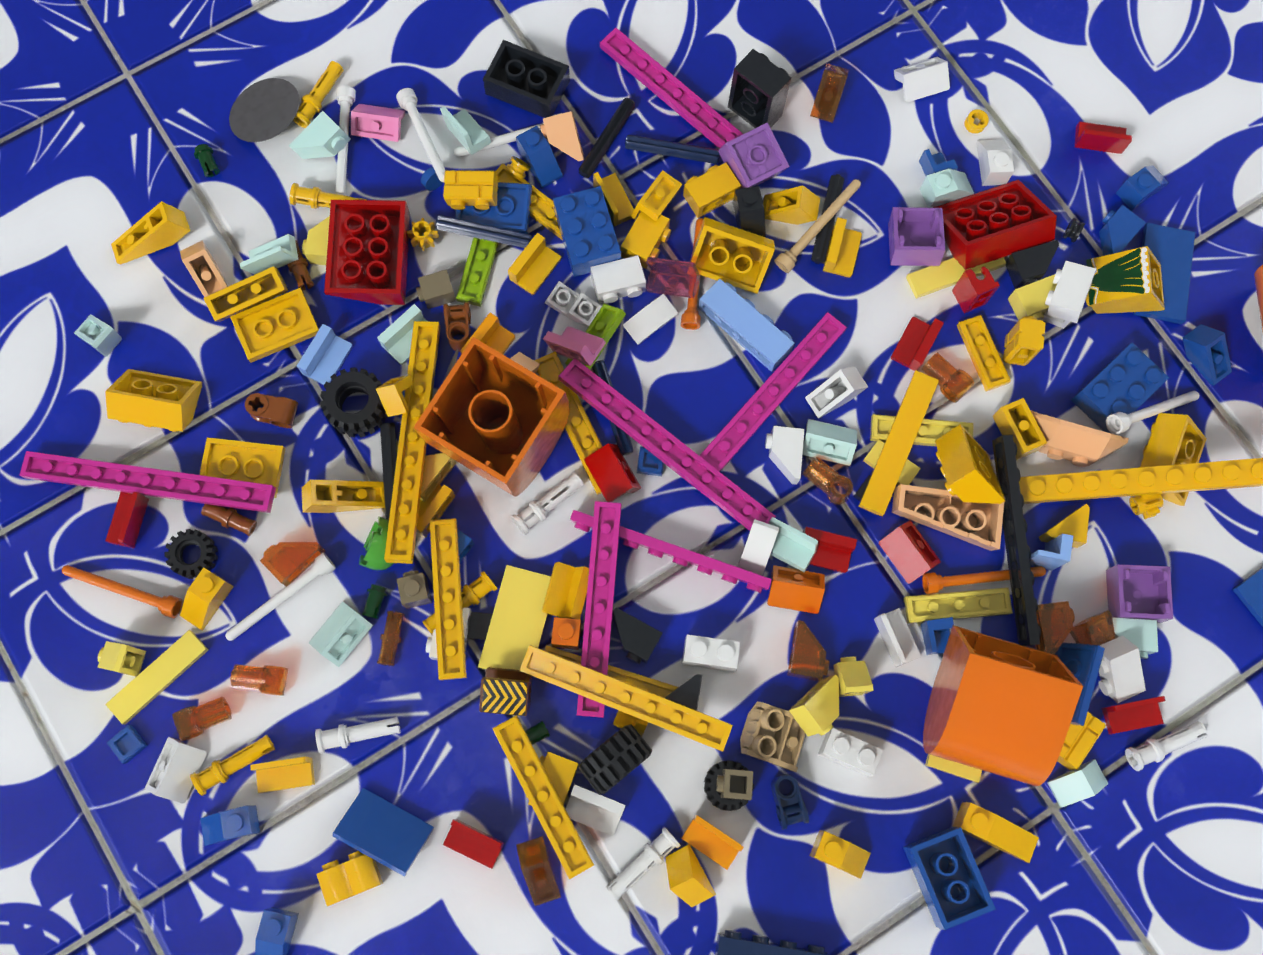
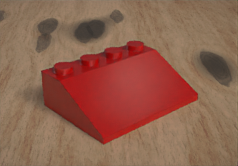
[933,180,1057,270]
[324,200,410,305]

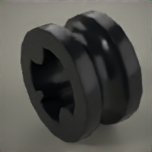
[1062,218,1085,243]

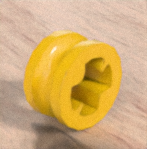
[964,109,989,133]
[506,156,531,179]

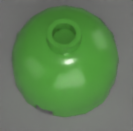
[359,516,394,570]

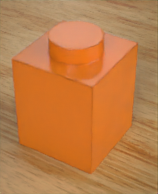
[551,617,581,650]

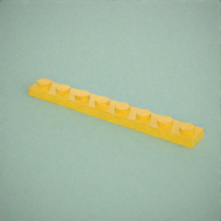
[519,645,733,752]

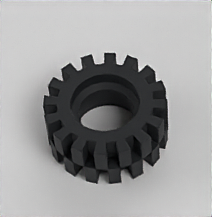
[164,529,218,579]
[704,760,754,811]

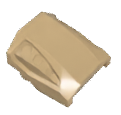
[740,701,805,772]

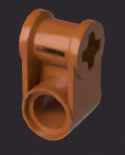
[443,302,471,352]
[245,393,299,428]

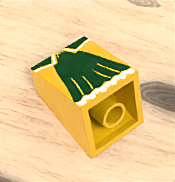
[1086,246,1165,314]

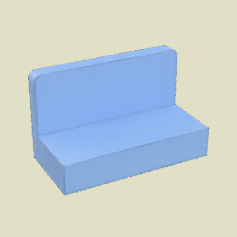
[297,324,353,385]
[1029,534,1073,570]

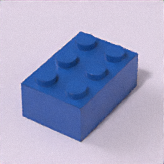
[553,186,621,277]
[1071,343,1170,433]
[903,827,996,930]

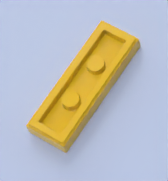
[956,315,1011,392]

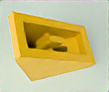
[1038,504,1090,548]
[665,844,716,907]

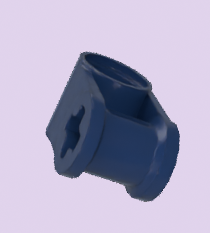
[771,774,809,830]

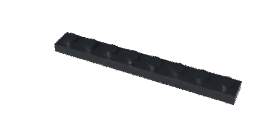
[992,435,1041,646]

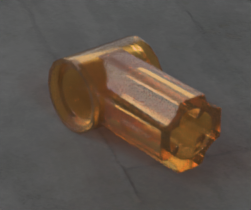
[921,352,974,403]
[803,457,853,505]
[230,664,288,696]
[172,697,232,741]

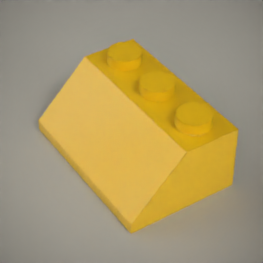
[688,217,775,294]
[105,369,202,432]
[1138,413,1207,506]
[935,424,1005,504]

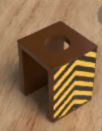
[479,667,533,716]

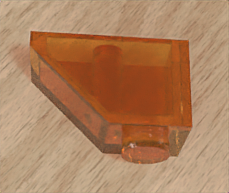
[810,63,849,123]
[260,542,326,587]
[1036,601,1075,655]
[1068,610,1115,646]
[787,620,829,681]
[516,836,561,906]

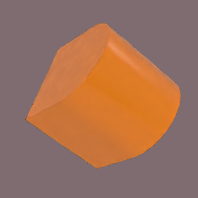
[413,337,570,497]
[923,625,1083,786]

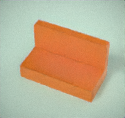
[767,565,825,614]

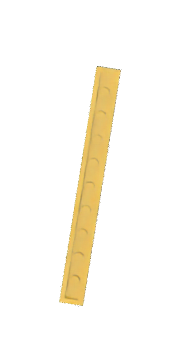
[384,321,440,564]
[1019,458,1263,504]

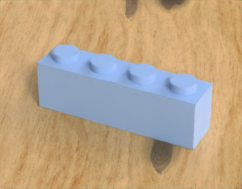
[698,279,794,372]

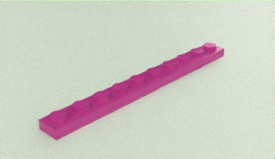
[558,358,776,531]
[19,451,276,513]

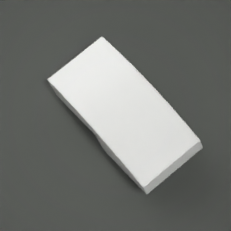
[545,281,602,327]
[623,294,679,345]
[738,519,779,576]

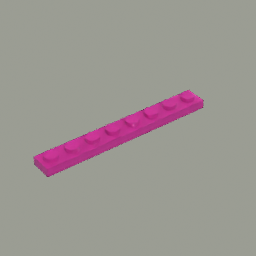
[600,28,743,149]
[699,312,847,472]
[577,501,622,718]
[570,510,772,593]

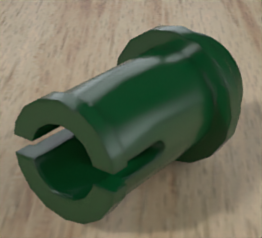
[194,144,220,177]
[362,584,388,619]
[525,721,550,745]

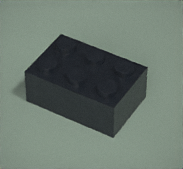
[483,40,570,118]
[728,49,792,128]

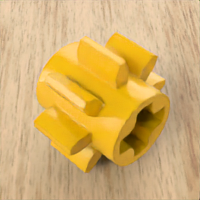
[407,218,439,251]
[1129,494,1163,519]

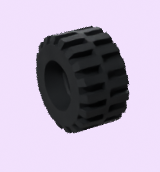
[320,368,388,438]
[578,724,652,795]

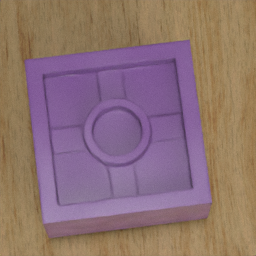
[718,122,790,189]
[888,207,945,266]
[1106,564,1173,623]

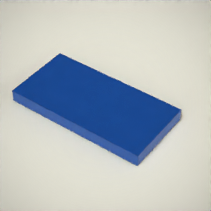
[1133,223,1195,324]

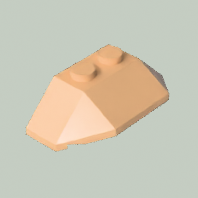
[1030,410,1129,467]

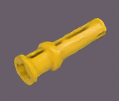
[293,61,344,128]
[289,183,367,209]
[422,571,498,635]
[190,734,275,796]

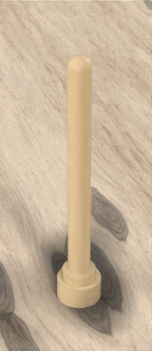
[774,179,861,273]

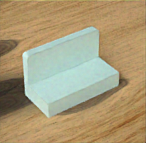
[440,106,491,155]
[240,234,299,275]
[377,304,428,365]
[802,419,857,466]
[769,517,818,572]
[309,602,373,667]

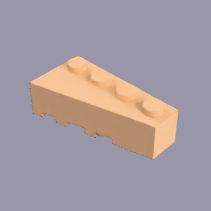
[892,484,1005,551]

